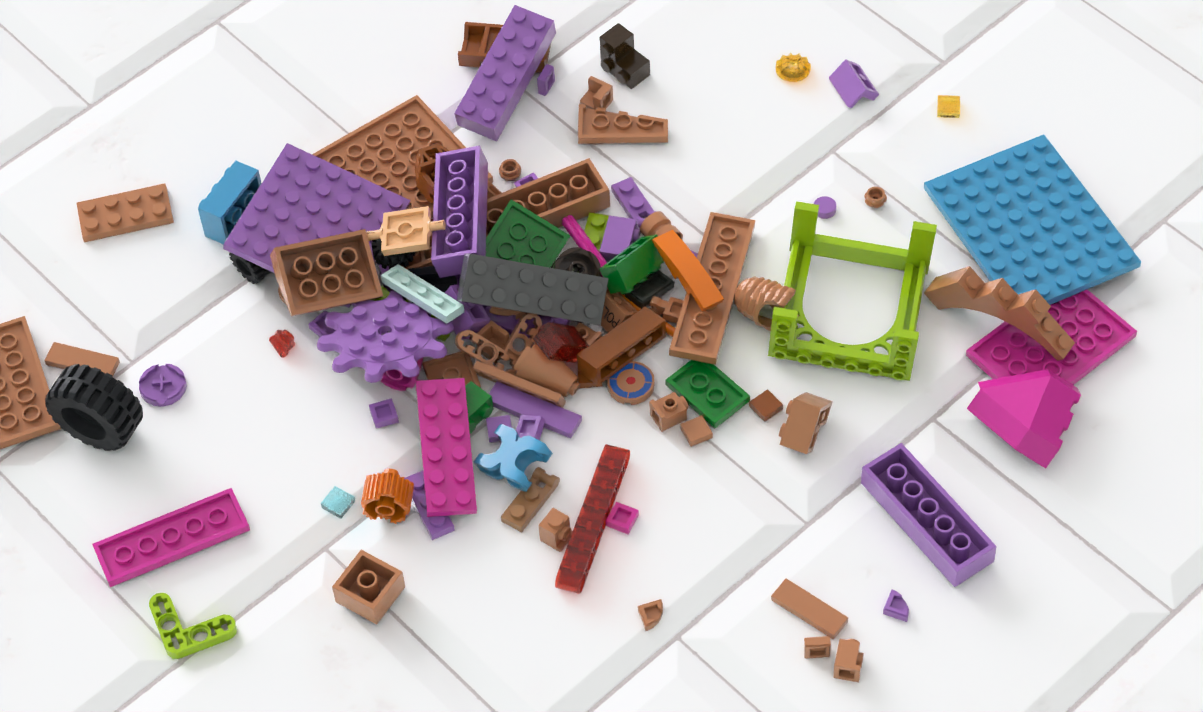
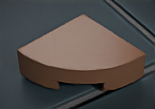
[637,599,663,631]

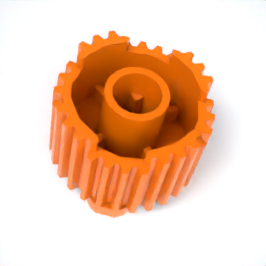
[361,468,414,524]

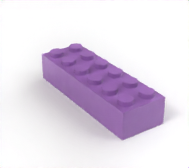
[454,5,556,142]
[431,145,488,278]
[861,443,997,587]

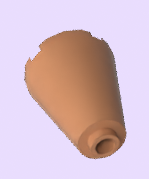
[511,336,580,397]

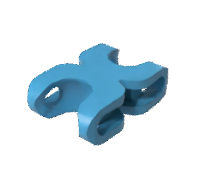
[473,424,553,492]

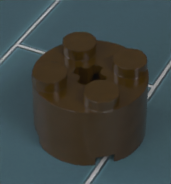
[551,247,601,277]

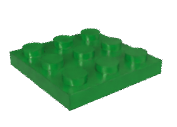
[486,199,570,268]

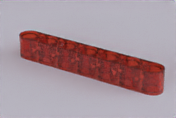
[555,444,630,594]

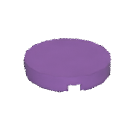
[139,363,187,407]

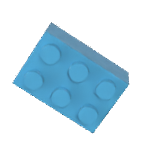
[198,160,261,245]

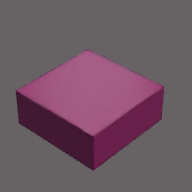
[606,502,639,535]

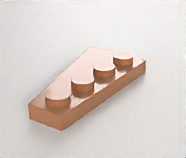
[578,104,668,144]

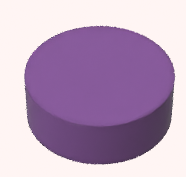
[814,196,836,219]

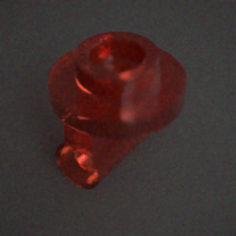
[269,329,295,358]

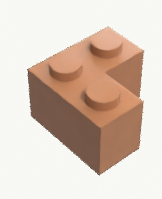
[779,392,833,454]

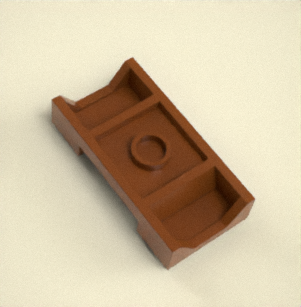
[457,22,552,73]

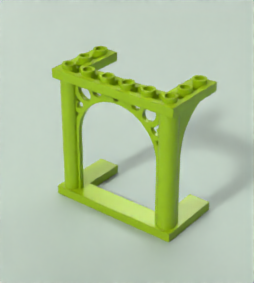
[768,201,937,381]

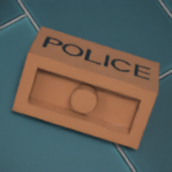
[601,287,638,332]

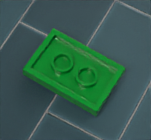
[665,360,750,428]

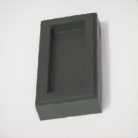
[625,270,675,309]

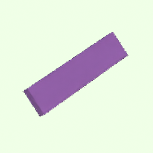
[489,382,582,438]

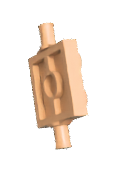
[366,206,446,256]

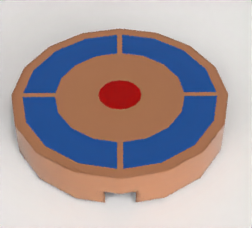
[607,361,655,405]

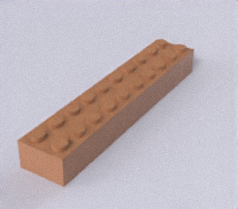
[401,158,610,270]

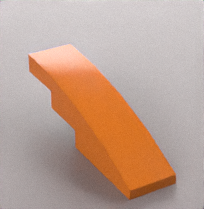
[652,230,724,312]

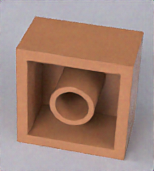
[332,549,405,625]

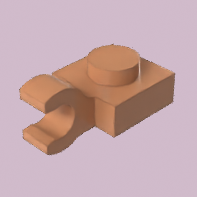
[650,297,684,324]

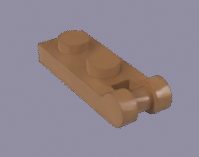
[501,467,560,533]

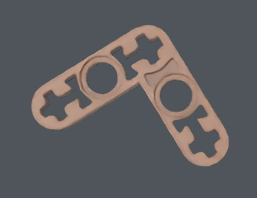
[455,313,542,374]

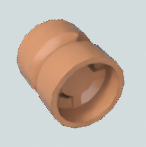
[640,211,683,239]

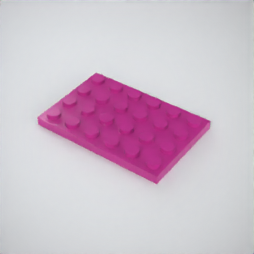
[966,290,1137,385]

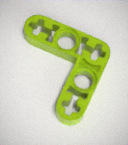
[149,593,237,659]

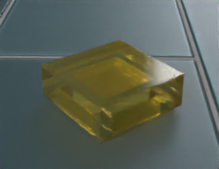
[937,95,960,118]

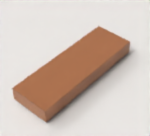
[44,342,120,377]
[771,578,849,640]

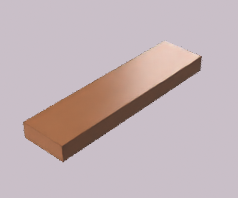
[473,360,566,408]

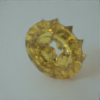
[775,52,811,82]

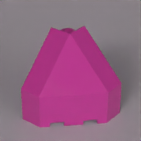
[966,369,1081,469]

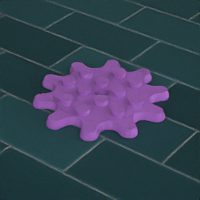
[317,290,454,383]

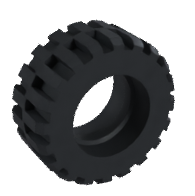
[45,364,143,451]

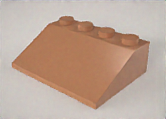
[270,229,383,317]

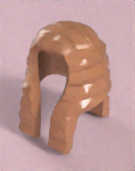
[734,276,799,331]

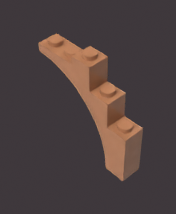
[924,266,1075,361]

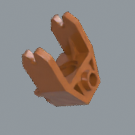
[415,143,449,203]

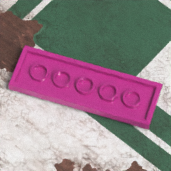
[416,378,477,517]
[92,487,250,587]

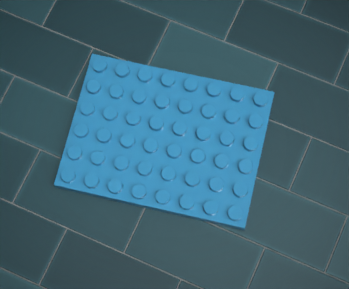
[924,134,1141,305]

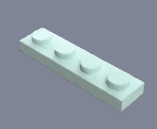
[381,264,464,324]

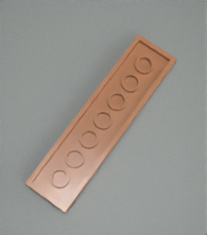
[669,212,756,365]

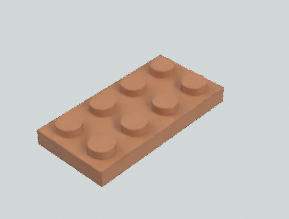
[76,183,174,243]

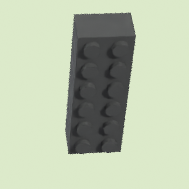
[456,253,608,325]

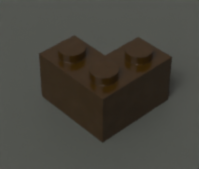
[599,23,650,89]

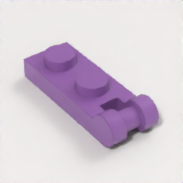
[611,177,656,229]

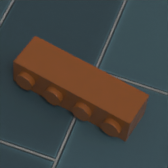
[577,306,666,386]

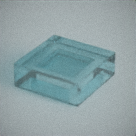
[320,486,356,519]

